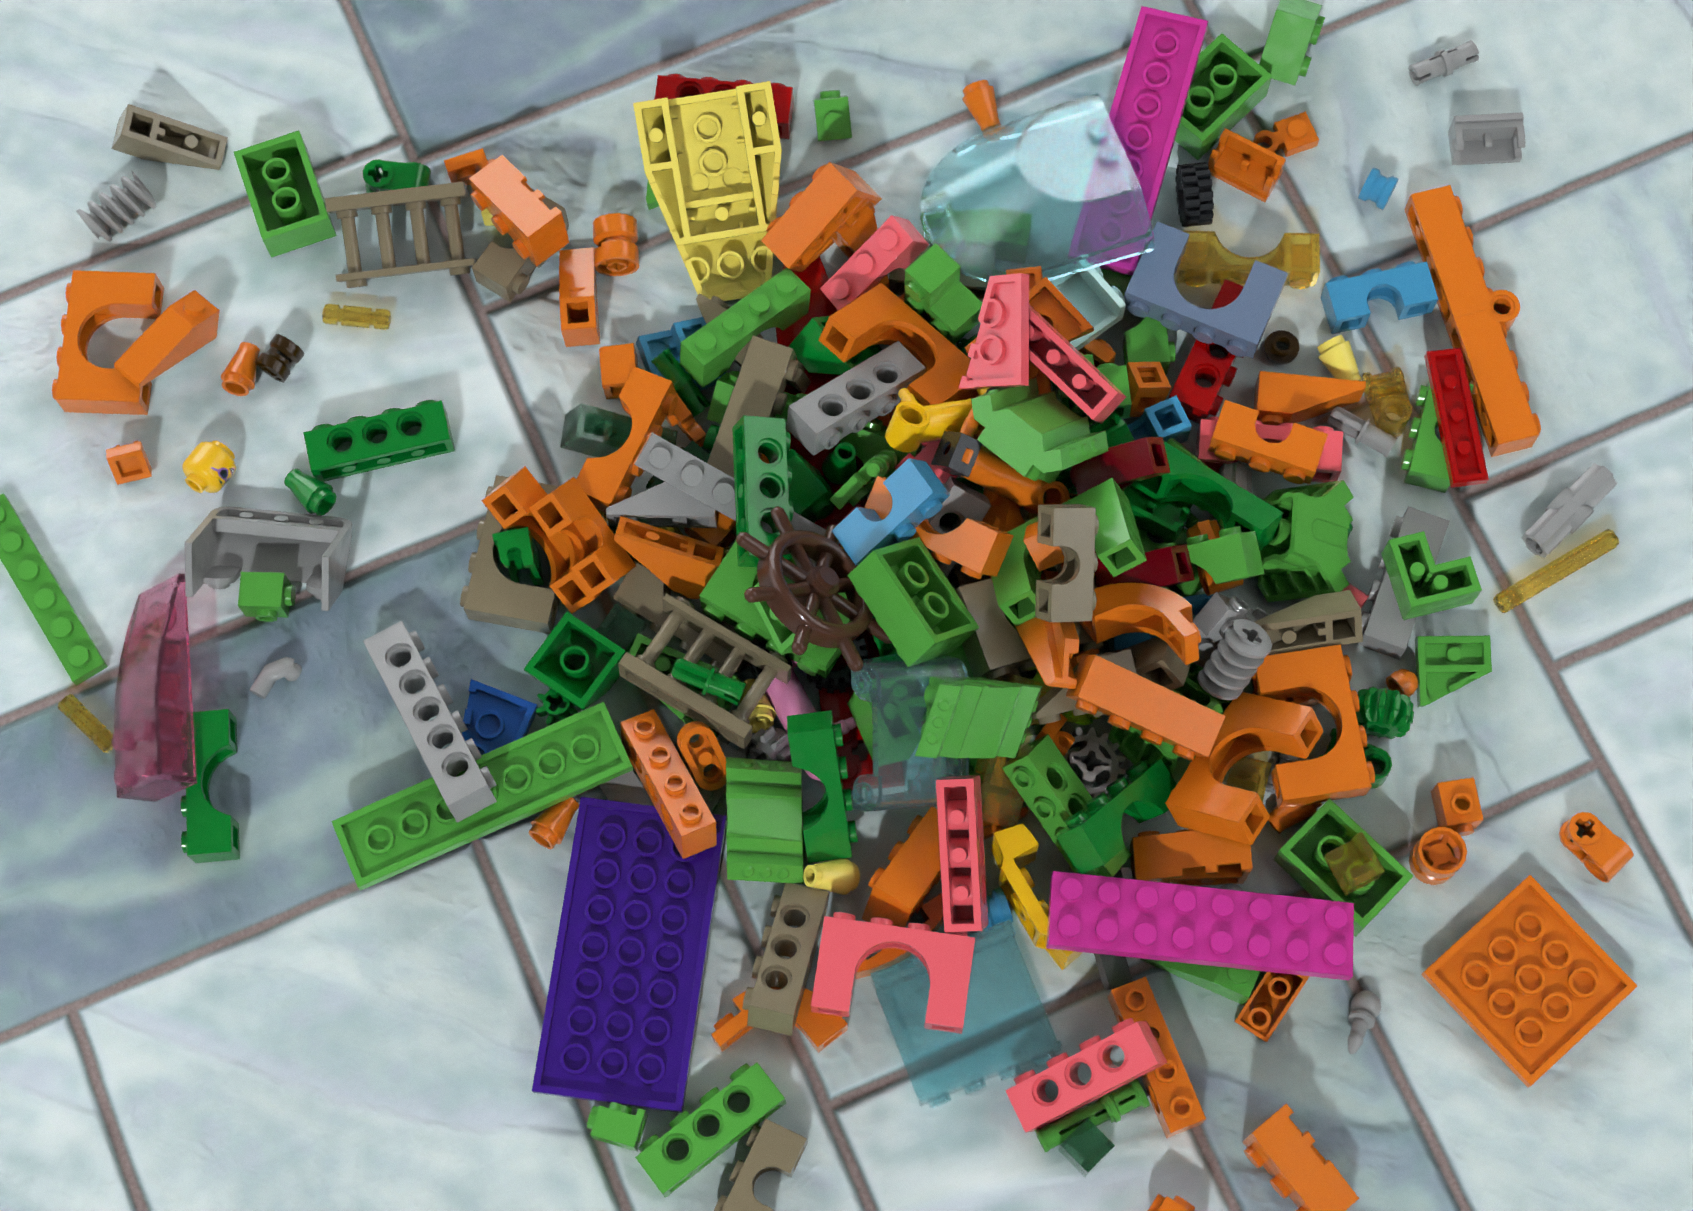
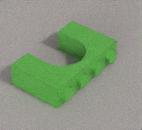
[991,478,1147,626]
[699,541,849,678]

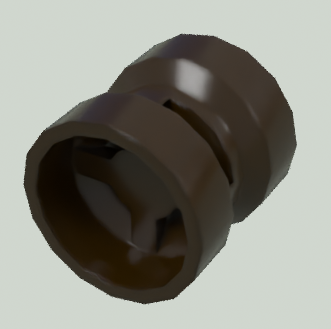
[255,334,304,383]

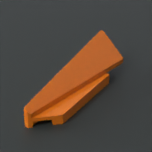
[988,570,1079,689]

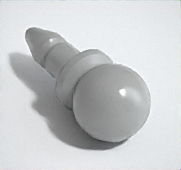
[1348,991,1381,1054]

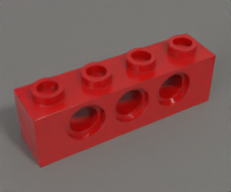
[654,74,794,139]
[1168,279,1244,424]

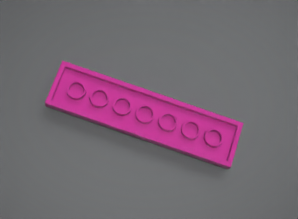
[1067,6,1208,276]
[1046,871,1354,980]

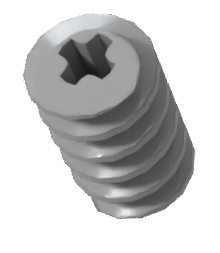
[76,171,157,242]
[1197,619,1272,700]

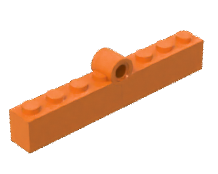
[1404,185,1541,457]

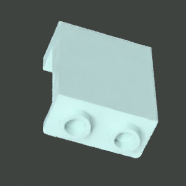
[1051,254,1126,351]

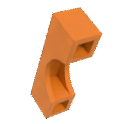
[576,366,678,513]
[482,466,602,614]
[864,476,1014,579]

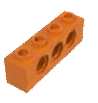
[620,709,717,859]
[1107,976,1206,1138]

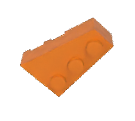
[861,806,941,928]
[1129,829,1253,886]
[1242,1103,1359,1211]

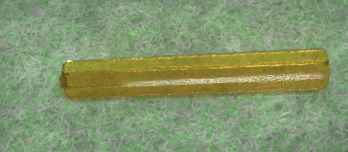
[1493,529,1619,613]

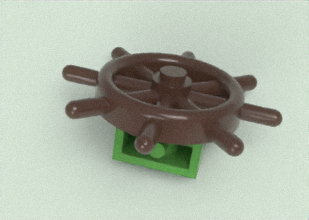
[736,506,892,672]

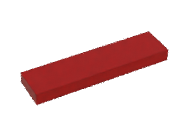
[1424,347,1489,488]

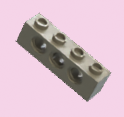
[742,883,829,1036]

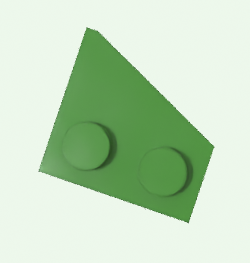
[1415,635,1492,707]

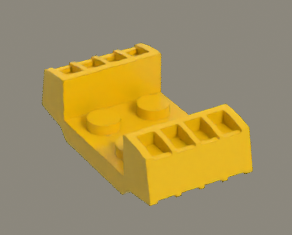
[991,823,1083,970]

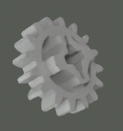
[1064,727,1126,798]

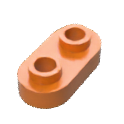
[677,721,726,791]

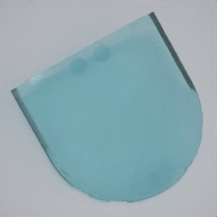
[920,93,1155,282]

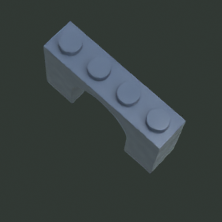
[1124,221,1288,359]

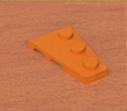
[965,276,1094,353]

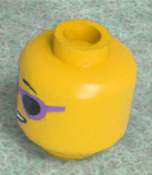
[182,440,236,493]

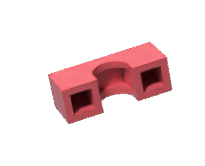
[820,215,929,310]

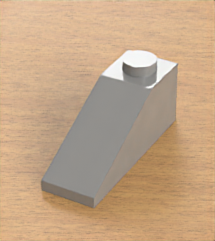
[606,482,717,528]

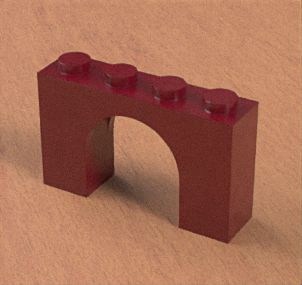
[1070,437,1195,588]

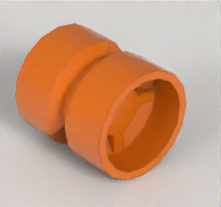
[593,213,639,276]
[1409,827,1467,885]

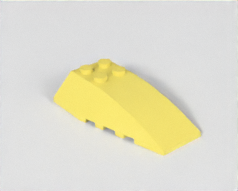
[633,81,782,301]

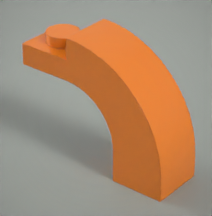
[1079,583,1201,665]
[711,987,848,1053]

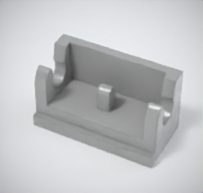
[1448,113,1526,165]

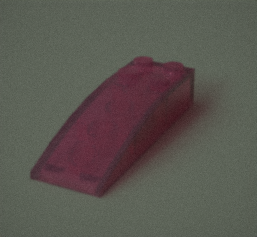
[112,573,197,802]

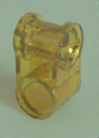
[1362,366,1412,437]

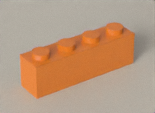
[1066,655,1225,761]

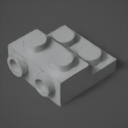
[1193,592,1269,668]

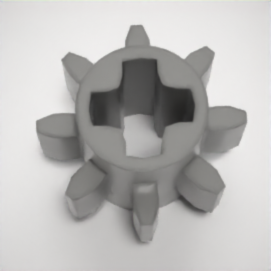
[749,726,792,762]

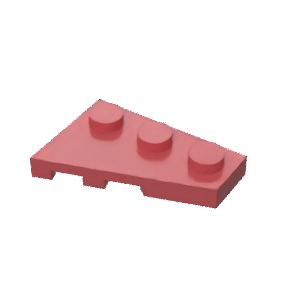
[959,273,1029,390]

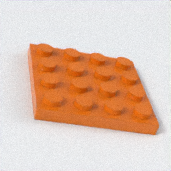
[1421,875,1637,1088]

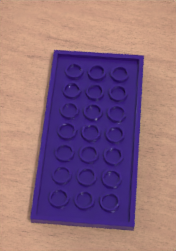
[532,797,727,1113]

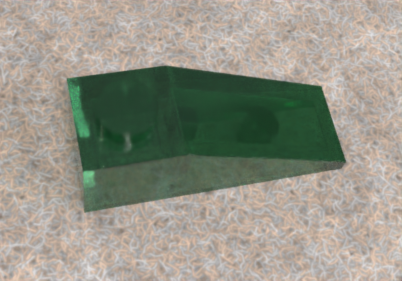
[560,403,678,457]

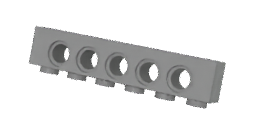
[363,621,497,823]

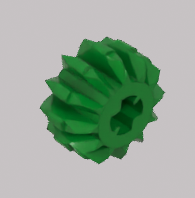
[1356,687,1414,739]

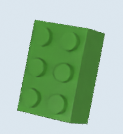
[1175,33,1272,160]
[233,130,337,258]
[847,537,980,668]
[1273,798,1413,937]

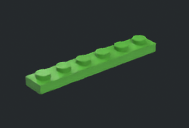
[0,493,108,686]

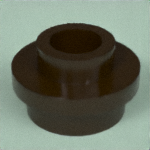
[1264,330,1299,365]

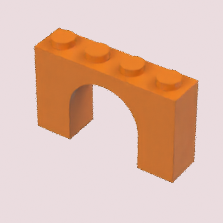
[52,270,164,415]
[818,283,976,406]
[1251,644,1375,809]
[1165,692,1324,845]

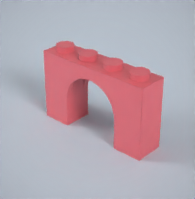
[811,912,975,1034]

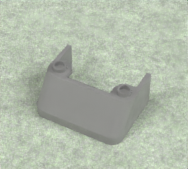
[185,507,352,611]

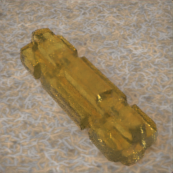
[322,304,391,330]
[58,694,118,753]

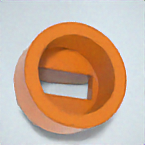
[1386,669,1418,697]

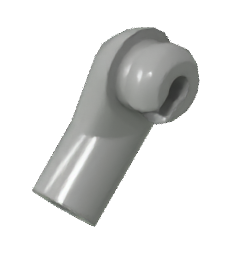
[249,657,302,699]

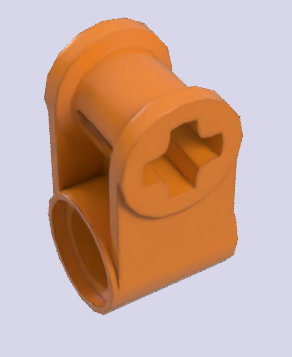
[1559,812,1634,883]

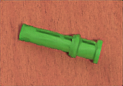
[1035,1079,1150,1152]

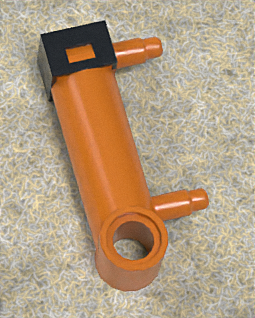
[931,409,1070,514]

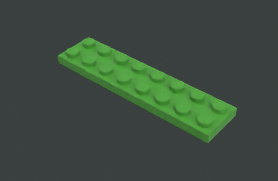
[331,702,634,890]

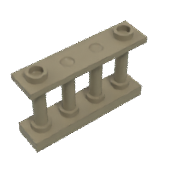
[325,181,477,288]
[618,593,791,749]

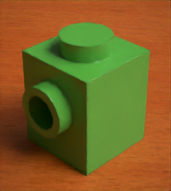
[238,572,296,622]

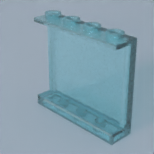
[870,920,1062,1108]

